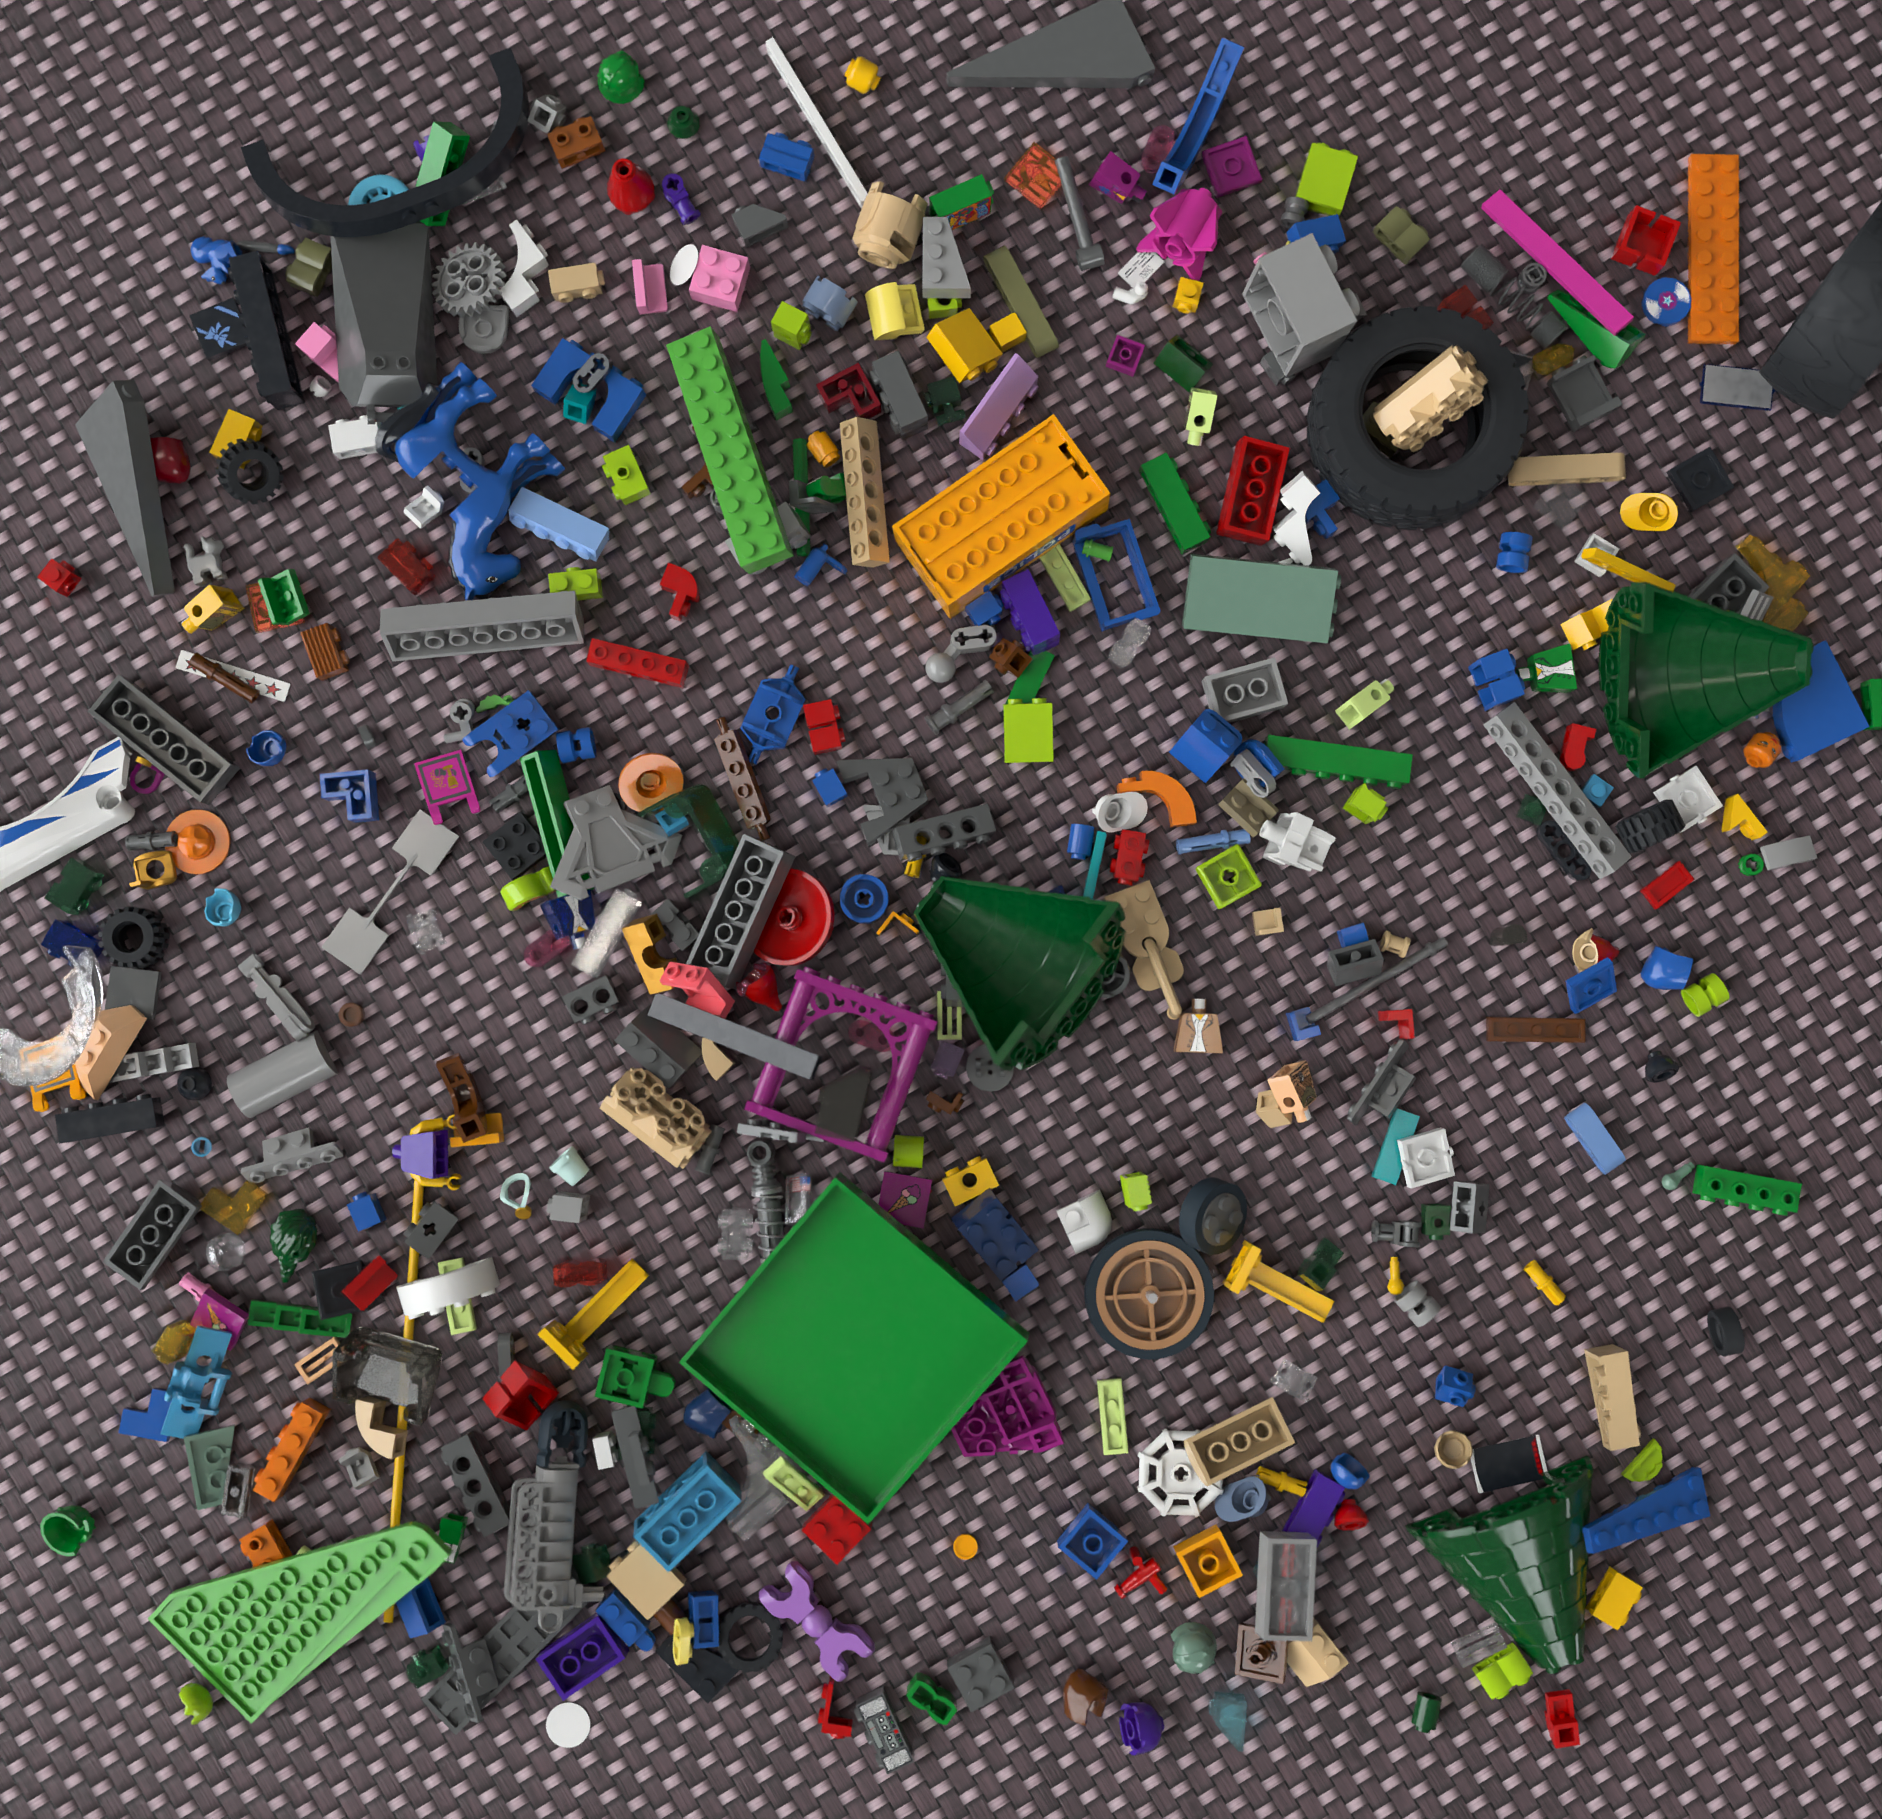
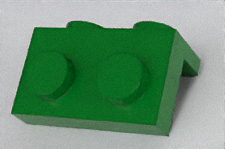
[258,569,310,625]

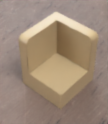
[1252,907,1284,936]
[1256,1090,1293,1128]

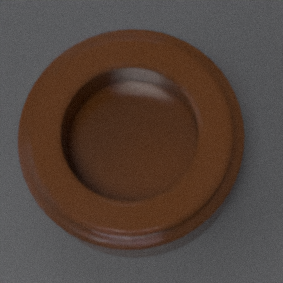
[338,1003,365,1027]

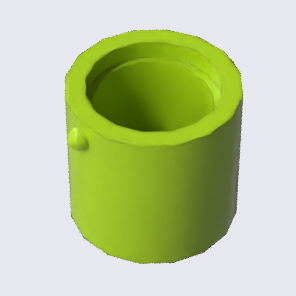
[893,1135,924,1168]

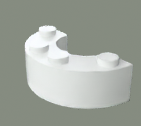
[396,1257,500,1319]

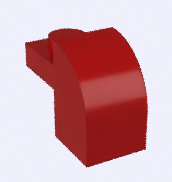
[660,562,700,622]

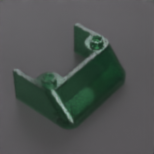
[638,784,739,899]

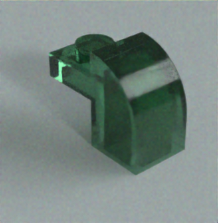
[1297,1238,1344,1291]

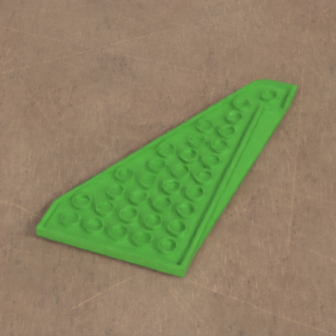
[148,1522,453,1724]

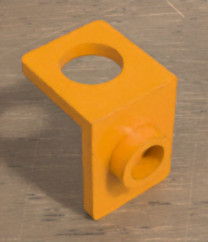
[876,911,919,936]

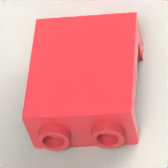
[660,962,735,1019]

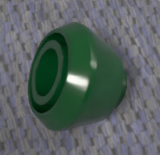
[667,106,700,139]

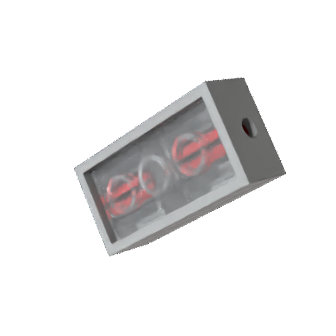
[1255,1531,1317,1641]

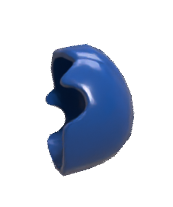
[246,730,287,766]
[1330,1453,1370,1489]

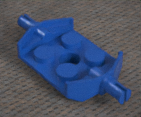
[740,664,806,765]

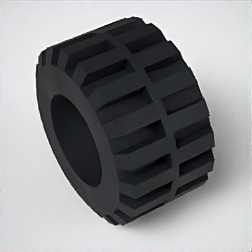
[215,438,284,504]
[1615,800,1686,853]
[98,907,169,968]

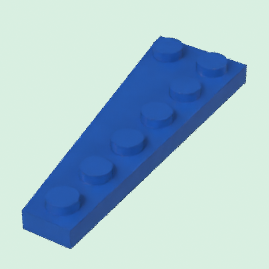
[1582,1467,1710,1554]

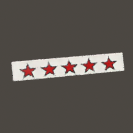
[176,650,290,702]

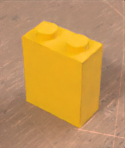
[926,308,1003,383]

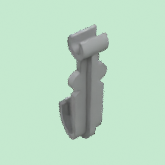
[238,954,315,1042]

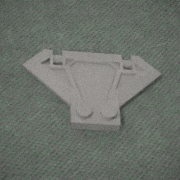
[550,785,682,900]

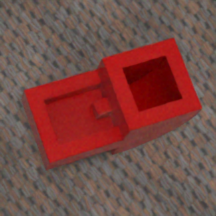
[1544,1689,1580,1748]

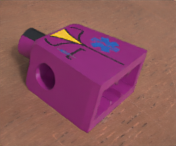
[1089,151,1147,203]

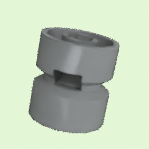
[1394,1280,1441,1327]

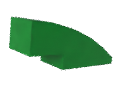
[760,339,793,421]

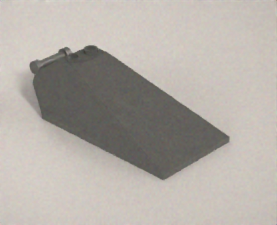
[330,223,438,425]

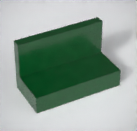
[1154,334,1214,393]

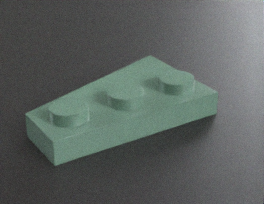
[184,1424,235,1510]

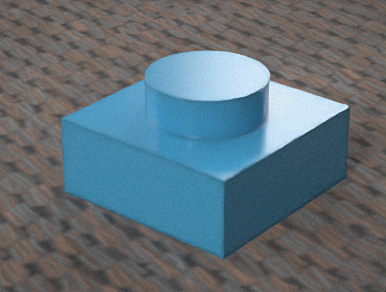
[1581,774,1614,808]
[655,803,689,837]

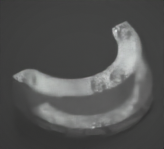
[0,945,103,1086]

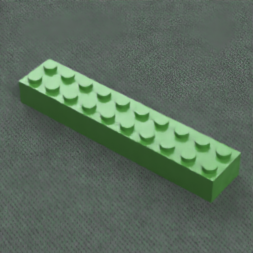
[666,326,794,574]

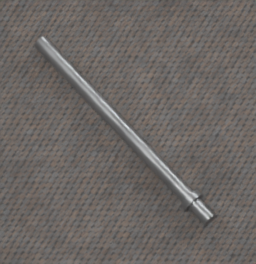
[1306,937,1448,1024]

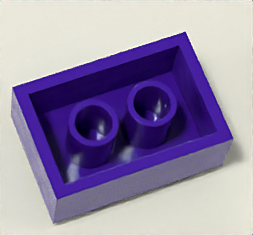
[1000,569,1060,656]
[536,1612,629,1701]

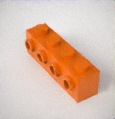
[253,1398,331,1502]
[239,1519,293,1568]

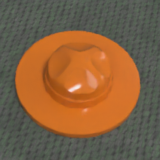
[618,753,683,813]
[165,810,230,874]

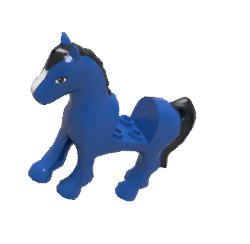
[375,362,566,600]

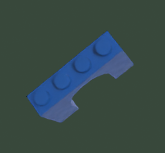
[531,338,646,443]

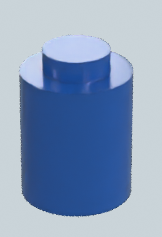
[1067,824,1095,860]

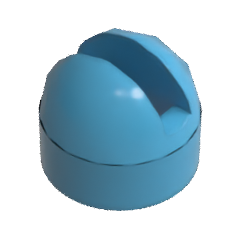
[191,1137,212,1157]

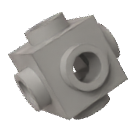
[527,94,567,133]

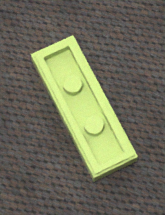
[1039,544,1091,612]
[438,1257,477,1335]
[1097,1378,1128,1455]
[763,1456,825,1511]

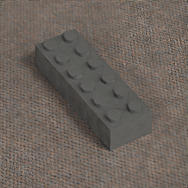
[88,674,240,805]
[686,834,795,990]

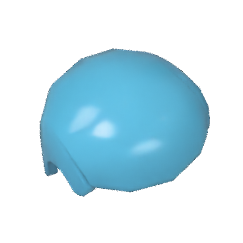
[204,888,241,926]

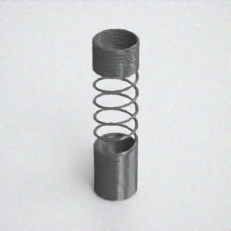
[1461,244,1567,349]

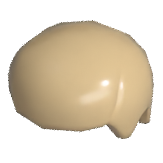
[1434,1431,1473,1469]

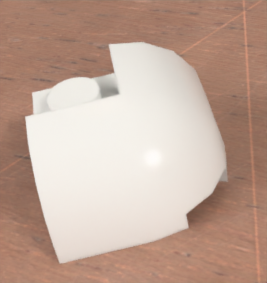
[1056,1190,1112,1254]

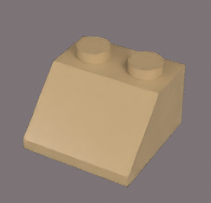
[1287,1617,1349,1687]

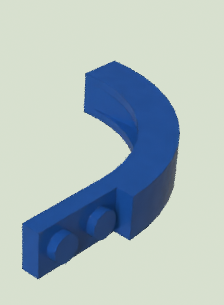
[1152,37,1245,194]

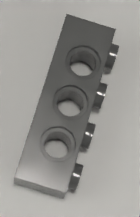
[892,803,996,862]
[441,1430,510,1537]

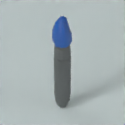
[237,240,295,255]

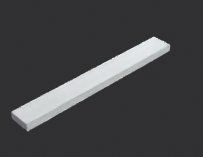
[766,37,868,209]

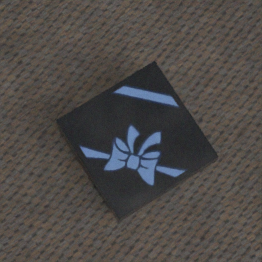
[189,298,248,361]

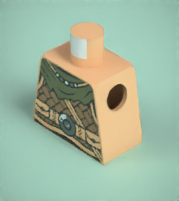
[1267,1060,1316,1123]

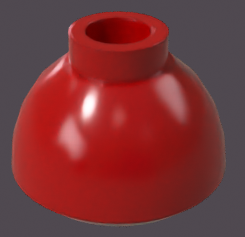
[1334,1499,1369,1530]

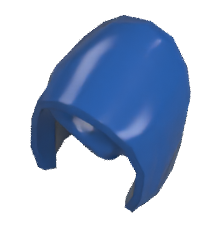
[1641,946,1693,990]

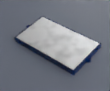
[1699,364,1775,411]

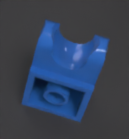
[462,690,560,778]

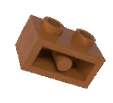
[547,116,605,169]

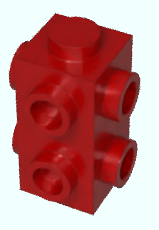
[1109,829,1149,886]

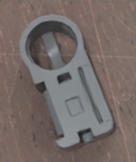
[1231,749,1276,798]

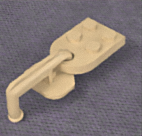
[1104,880,1184,1020]

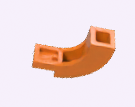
[1117,771,1197,828]

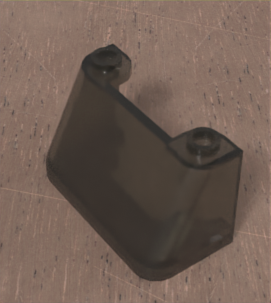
[332,1327,442,1426]

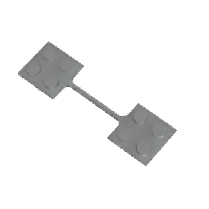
[322,809,459,975]

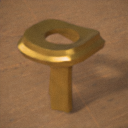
[129,850,177,890]

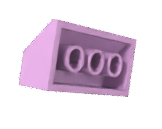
[959,353,1039,460]

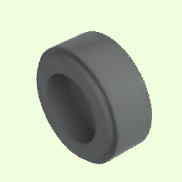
[358,724,377,749]

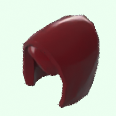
[150,437,191,484]

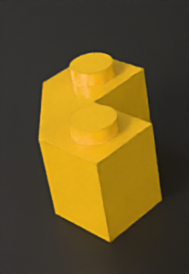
[1560,599,1613,650]

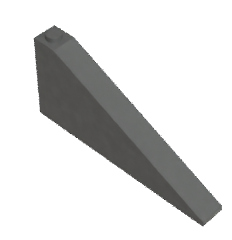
[946,0,1155,88]
[75,380,175,597]

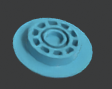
[348,175,409,205]

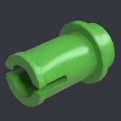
[1081,539,1113,562]

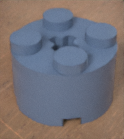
[802,276,858,331]

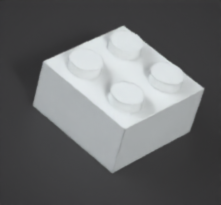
[1574,533,1619,577]
[592,1430,620,1470]

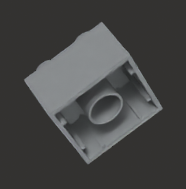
[1242,233,1360,378]

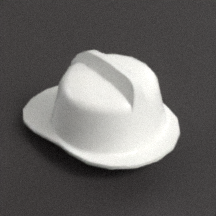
[1092,792,1148,832]

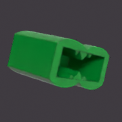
[907,1672,957,1725]

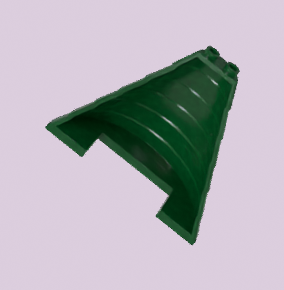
[1599,582,1814,778]
[914,876,1126,1071]
[1405,1456,1593,1674]

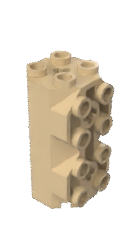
[1373,345,1487,452]
[600,1067,712,1169]

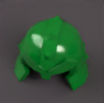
[597,51,645,104]
[40,1505,96,1556]

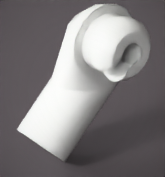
[1112,282,1148,305]

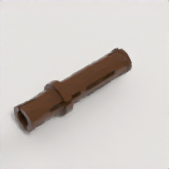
[189,652,260,704]

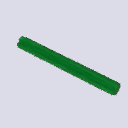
[793,438,811,557]

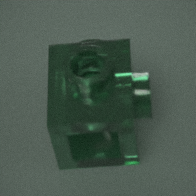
[572,1542,611,1584]
[406,1646,449,1689]

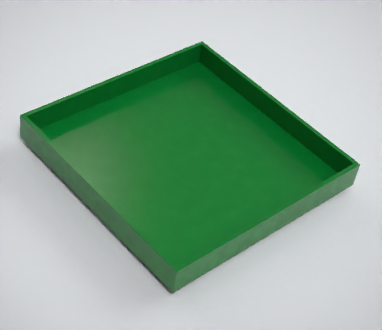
[679,1172,1030,1524]

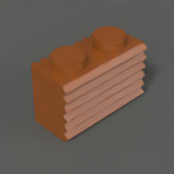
[300,623,350,681]

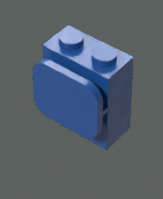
[1169,709,1242,783]

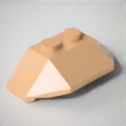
[74,1005,147,1100]

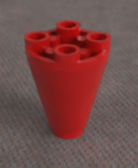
[607,158,655,215]

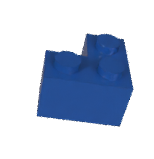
[320,769,379,823]

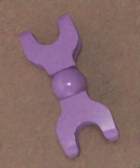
[759,1561,875,1682]

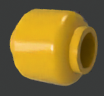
[844,56,881,94]

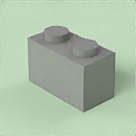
[547,1191,590,1223]

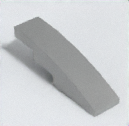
[109,1043,199,1083]

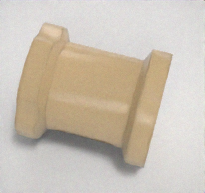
[1379,930,1410,958]

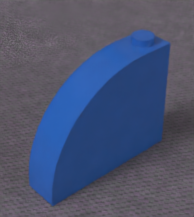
[1773,640,1870,763]

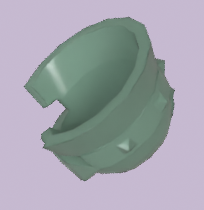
[1171,1622,1217,1674]

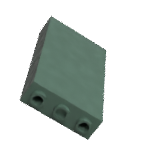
[1182,554,1341,643]

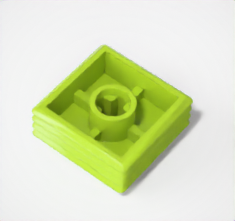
[1195,844,1262,909]

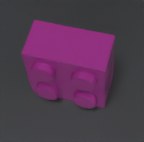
[1105,335,1145,377]

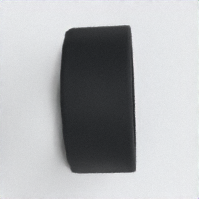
[1707,1307,1745,1357]

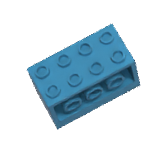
[633,1451,742,1573]

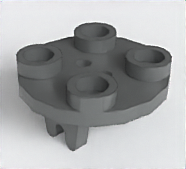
[966,1044,1014,1092]

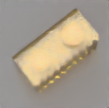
[152,1320,196,1364]

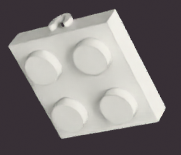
[1653,766,1723,833]
[1397,1127,1455,1188]

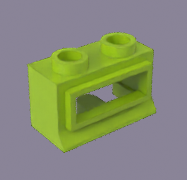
[1342,783,1388,824]

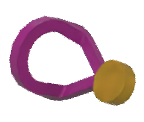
[130,756,164,794]

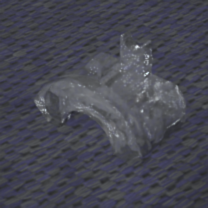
[407,908,447,955]
[1270,1358,1318,1403]

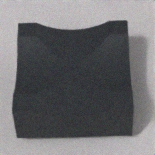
[483,812,546,880]

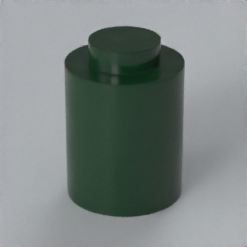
[1411,1691,1442,1733]

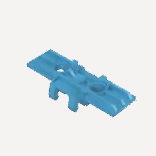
[161,1325,232,1439]

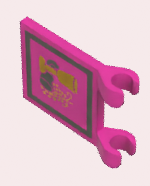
[414,750,480,825]

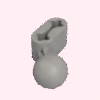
[925,625,997,683]

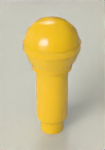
[1387,1257,1404,1295]

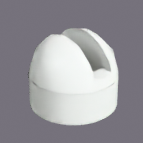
[310,375,332,397]

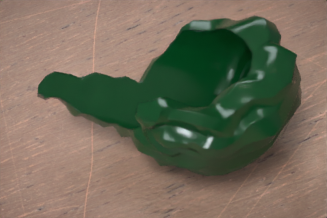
[270,1209,318,1283]

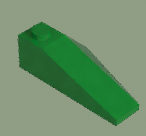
[1547,289,1646,369]

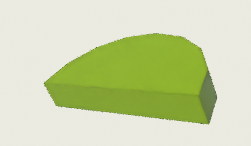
[1621,1438,1663,1482]

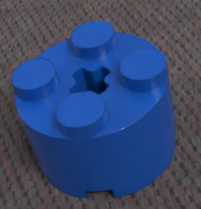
[840,874,889,924]

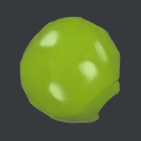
[179,1683,213,1725]

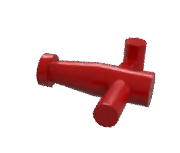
[1114,1546,1167,1599]

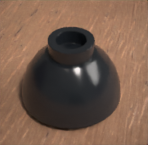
[930,853,962,882]
[1645,1051,1680,1083]
[177,1067,212,1101]

